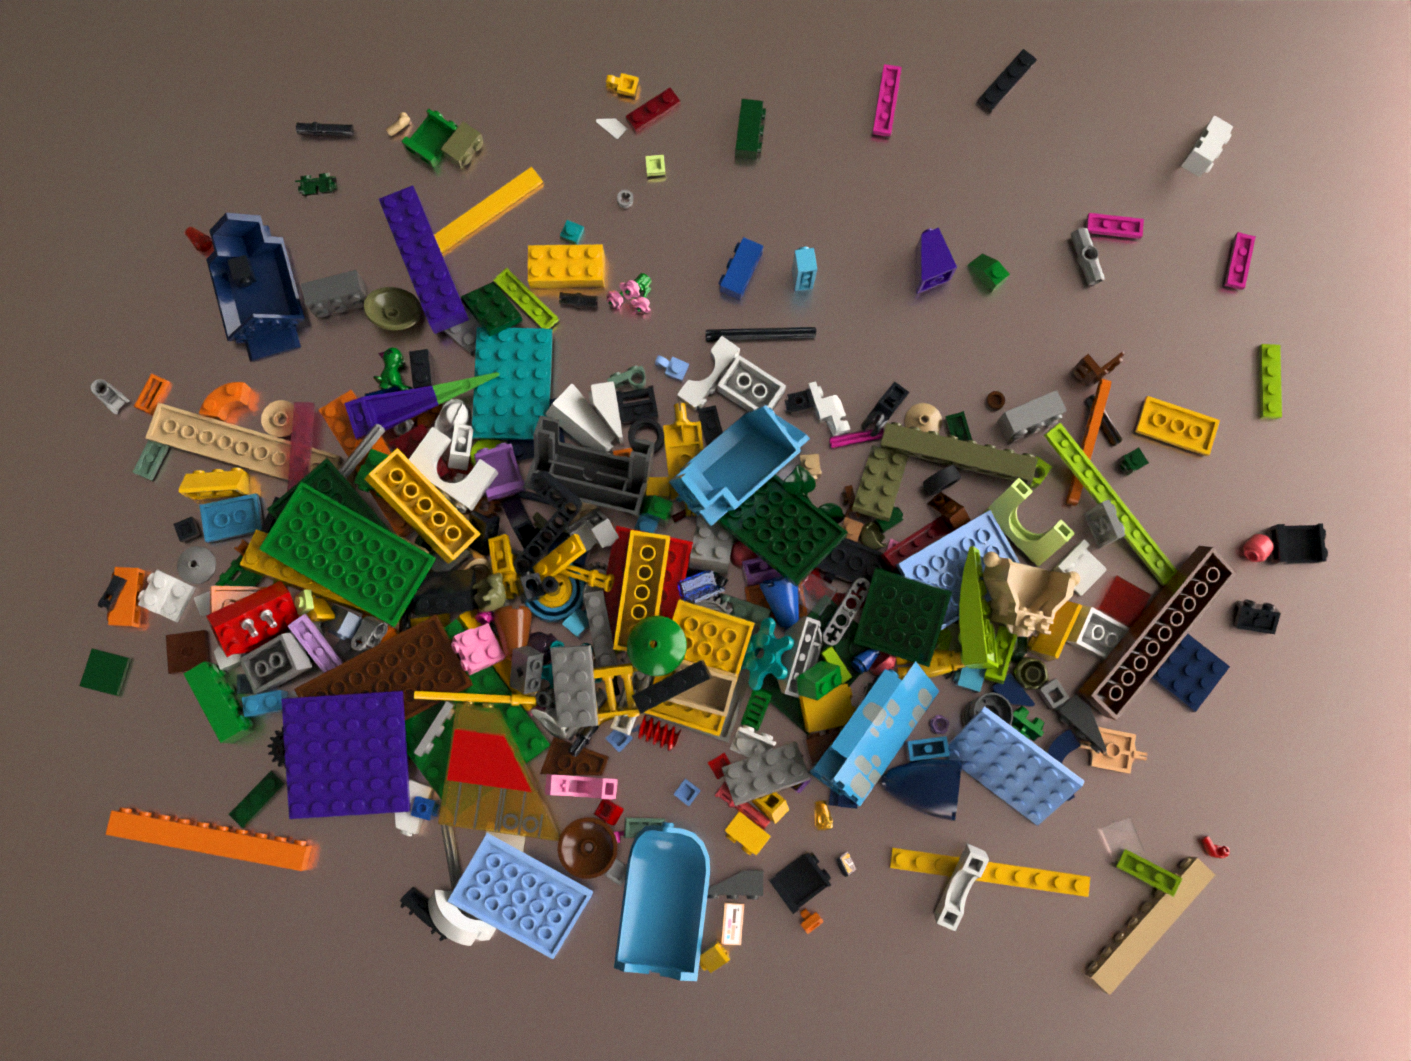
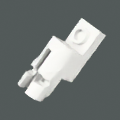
[807,381,851,437]

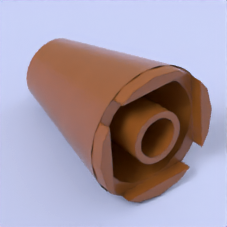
[493,606,532,662]

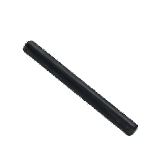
[705,327,817,341]

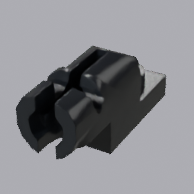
[861,381,910,437]

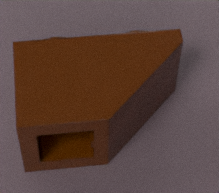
[927,492,971,531]

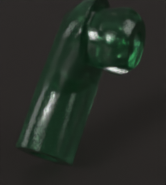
[1010,637,1027,663]

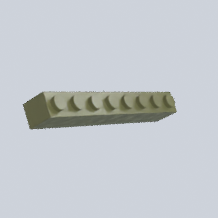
[881,422,1038,485]

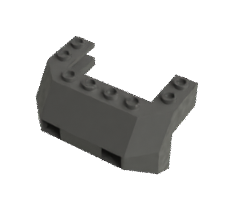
[523,415,654,515]

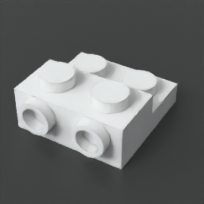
[138,570,196,622]

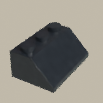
[413,569,478,615]

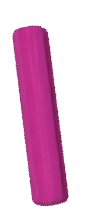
[829,428,884,448]

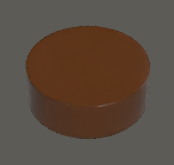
[985,391,1005,411]

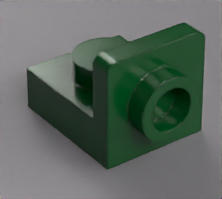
[1118,447,1149,475]

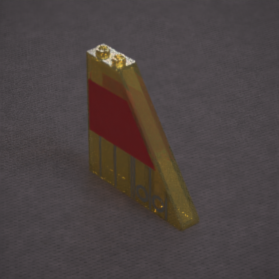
[438,701,560,841]

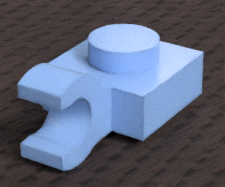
[655,355,689,382]

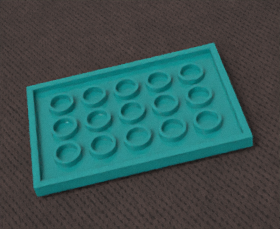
[472,327,553,440]

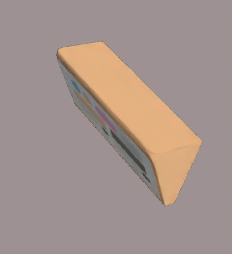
[721,902,744,945]

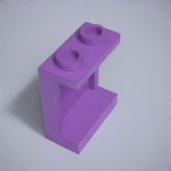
[474,443,525,502]

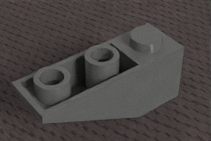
[1059,694,1107,755]
[707,869,764,900]

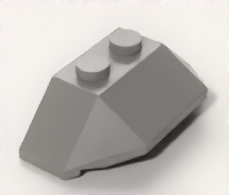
[777,616,823,698]

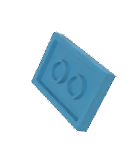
[199,493,263,543]

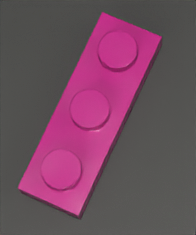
[1086,213,1144,239]
[1224,232,1256,290]

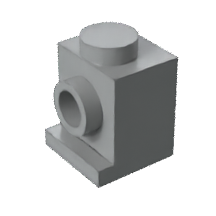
[1036,678,1069,710]

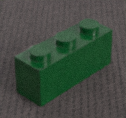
[735,99,766,160]

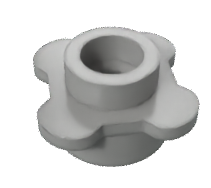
[394,419,414,435]

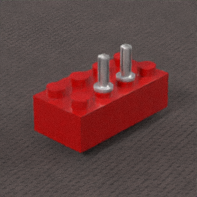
[206,580,299,657]

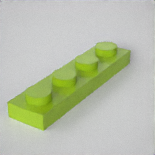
[493,268,559,329]
[1259,344,1282,419]

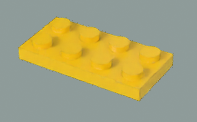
[1135,396,1220,456]

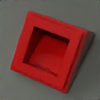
[594,799,624,826]

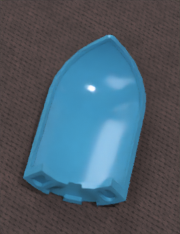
[614,822,710,981]

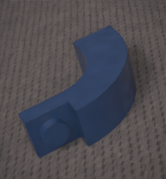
[1044,729,1080,801]

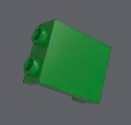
[401,108,458,169]

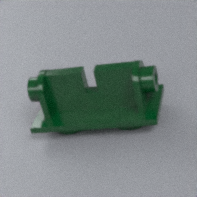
[295,173,337,195]

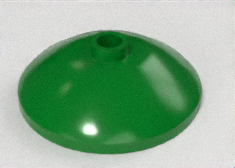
[627,616,687,677]

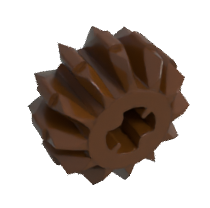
[470,495,502,519]

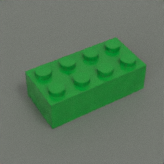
[184,661,254,744]

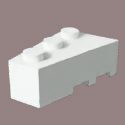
[1181,115,1233,177]

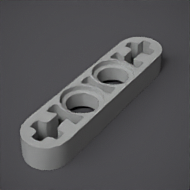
[822,578,870,646]

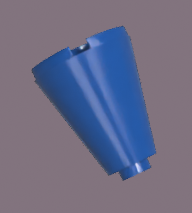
[759,576,799,630]

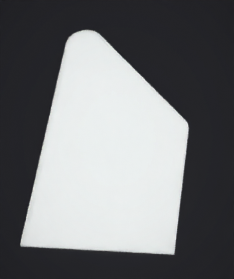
[596,118,628,139]

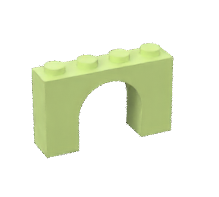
[984,478,1075,567]

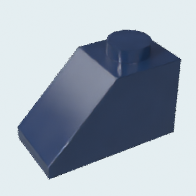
[989,673,1035,707]

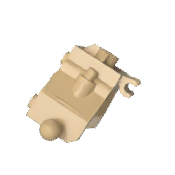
[983,551,1080,637]

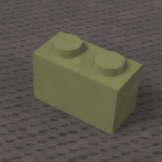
[441,121,483,169]

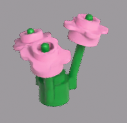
[606,273,651,313]

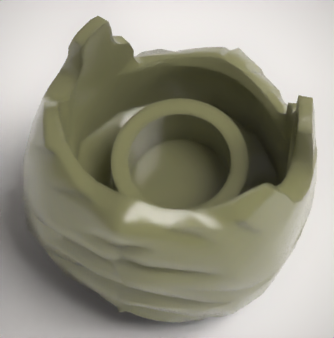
[472,573,506,612]
[1014,657,1049,690]

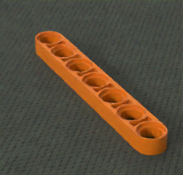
[1066,378,1111,506]

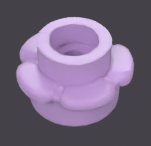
[930,715,949,734]

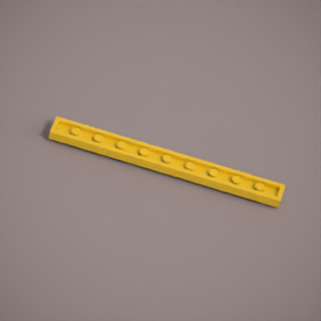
[889,847,1090,897]

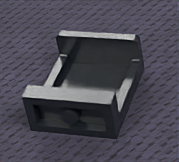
[1269,523,1328,565]
[768,851,832,914]

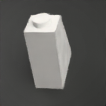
[395,779,434,836]

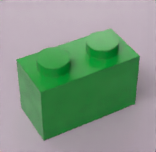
[797,661,842,701]

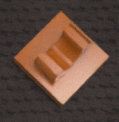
[800,908,823,934]

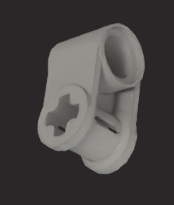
[91,379,130,415]
[351,616,388,653]

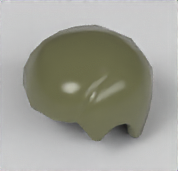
[860,521,887,550]

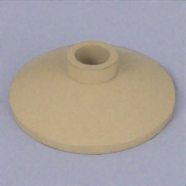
[261,400,300,438]
[904,403,942,433]

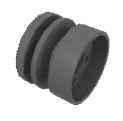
[962,693,1014,727]

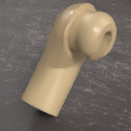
[386,112,410,136]

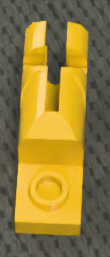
[488,534,520,599]

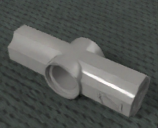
[1071,227,1105,286]

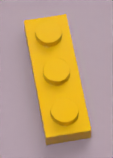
[533,534,586,583]

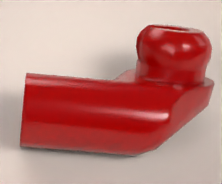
[1200,835,1230,859]

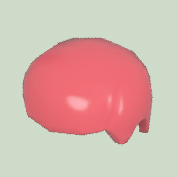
[730,540,759,569]
[869,651,896,675]

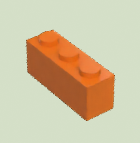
[107,567,145,628]

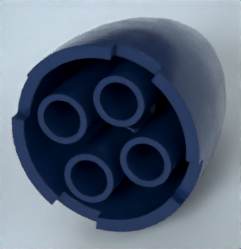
[882,759,962,821]

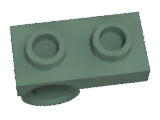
[607,366,646,390]

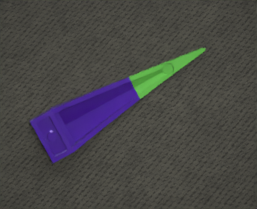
[344,372,500,440]

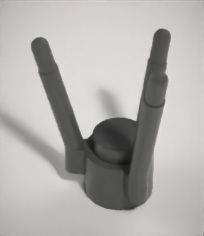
[536,686,556,710]

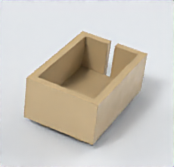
[668,660,738,717]

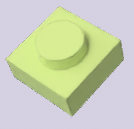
[645,155,665,177]
[294,590,314,615]

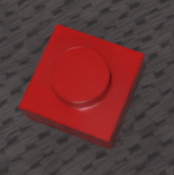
[708,752,731,780]

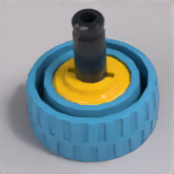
[525,560,586,623]

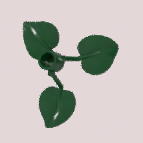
[783,464,845,524]

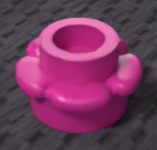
[475,609,494,625]

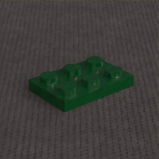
[461,281,522,337]

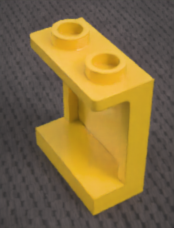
[799,683,856,733]

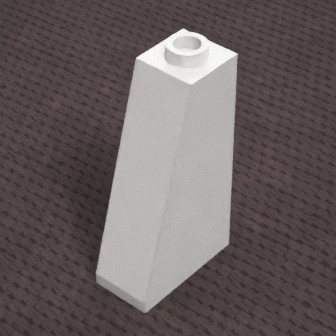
[546,384,615,452]

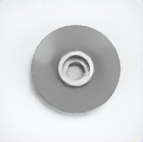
[177,546,216,584]

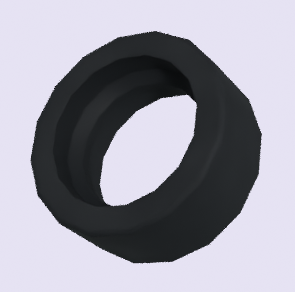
[628,418,664,454]
[923,465,962,496]

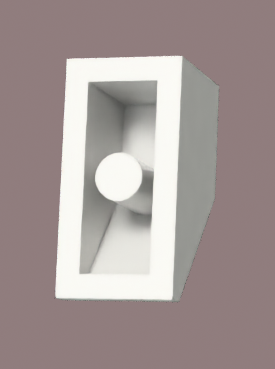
[448,424,473,470]

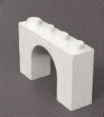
[409,427,499,511]

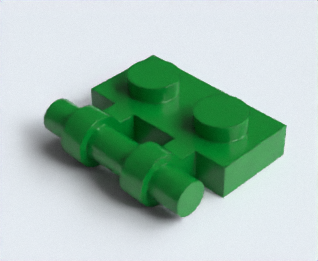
[215,554,265,587]

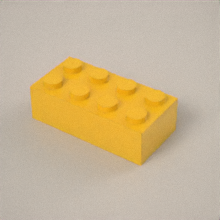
[528,244,604,289]

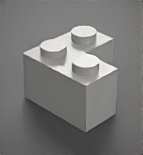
[565,508,619,551]

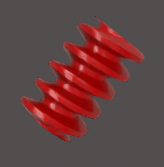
[638,715,682,751]

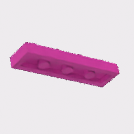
[872,64,902,137]

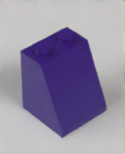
[916,227,957,294]

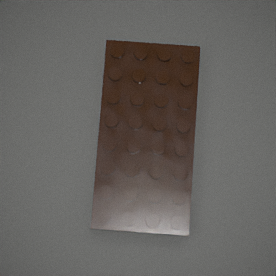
[294,614,473,721]

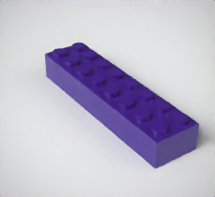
[379,185,469,334]

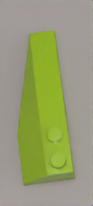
[958,546,999,669]

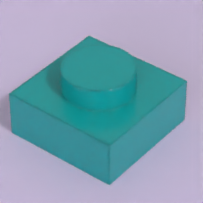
[560,220,584,245]

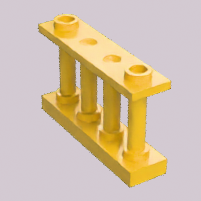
[593,663,640,718]

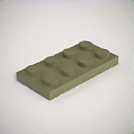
[852,445,909,522]

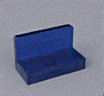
[677,570,725,604]

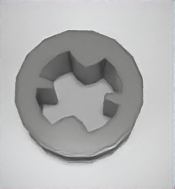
[617,190,634,208]

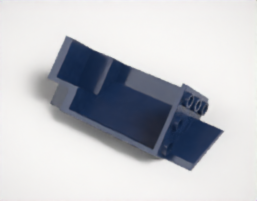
[206,212,305,362]

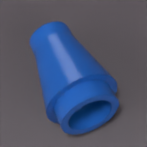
[851,648,880,674]

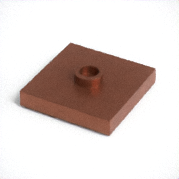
[166,630,209,674]

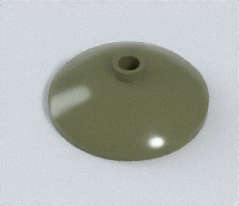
[364,287,421,330]

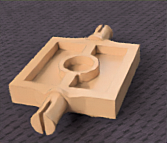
[1079,727,1147,774]

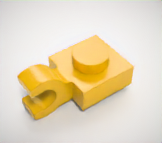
[606,73,639,97]

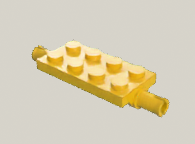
[663,403,704,517]

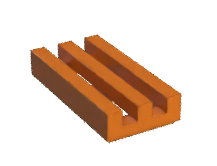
[133,373,170,416]

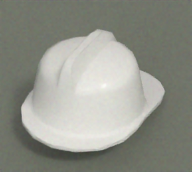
[434,399,472,441]
[531,709,567,739]

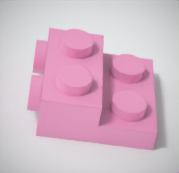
[451,623,505,675]

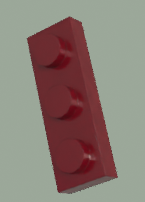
[625,87,681,133]

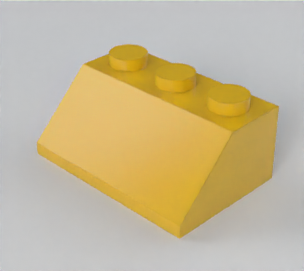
[179,468,250,500]
[1027,601,1082,662]

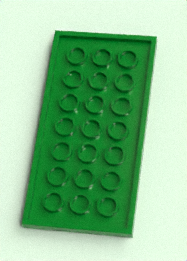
[259,482,436,627]

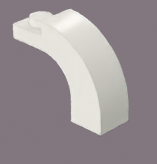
[428,890,496,946]

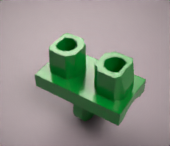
[1011,706,1045,741]

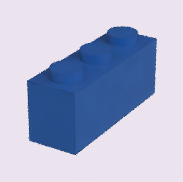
[718,237,764,300]

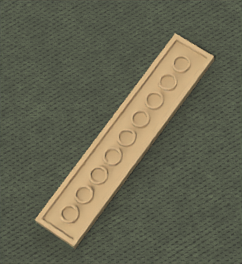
[145,403,342,483]

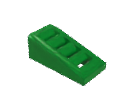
[741,688,773,731]

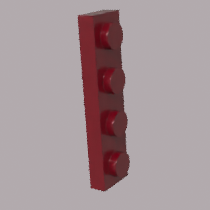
[881,517,952,572]

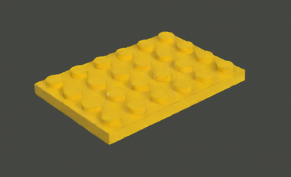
[644,599,755,736]

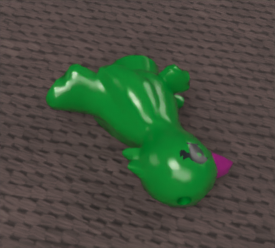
[373,347,413,393]

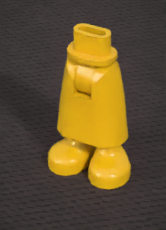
[896,649,966,680]

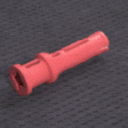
[714,782,770,830]

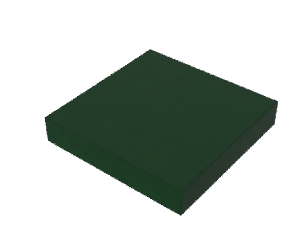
[79,648,131,696]

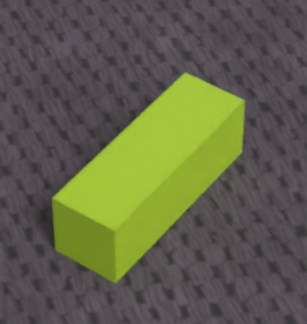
[820,646,852,684]

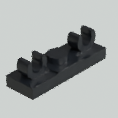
[400,887,447,941]

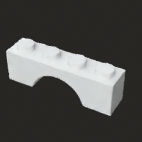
[677,336,740,412]
[194,592,248,671]
[934,844,989,931]

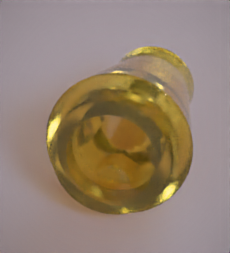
[815,800,834,831]

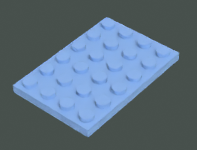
[896,510,1020,630]
[947,706,1084,826]
[447,833,593,959]

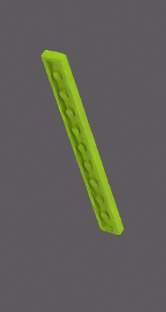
[1043,423,1177,585]

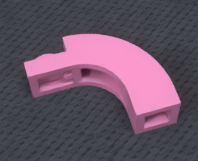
[545,774,617,799]

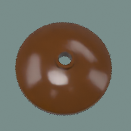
[557,817,618,879]

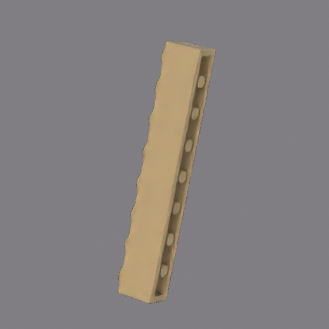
[1086,857,1215,995]

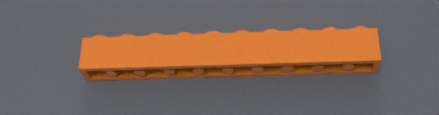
[105,807,312,871]

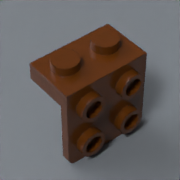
[1072,351,1125,386]

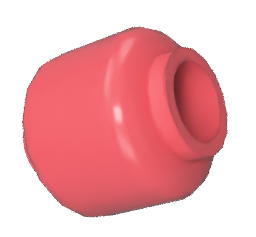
[1243,534,1274,562]

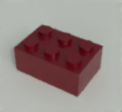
[389,424,454,487]

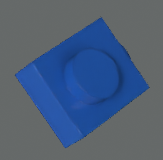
[411,796,440,821]

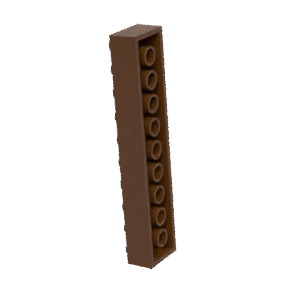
[1079,546,1236,721]

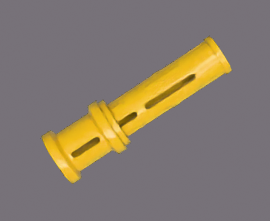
[559,565,614,592]

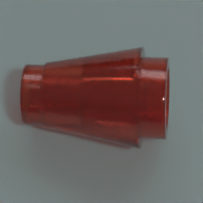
[185,227,212,252]

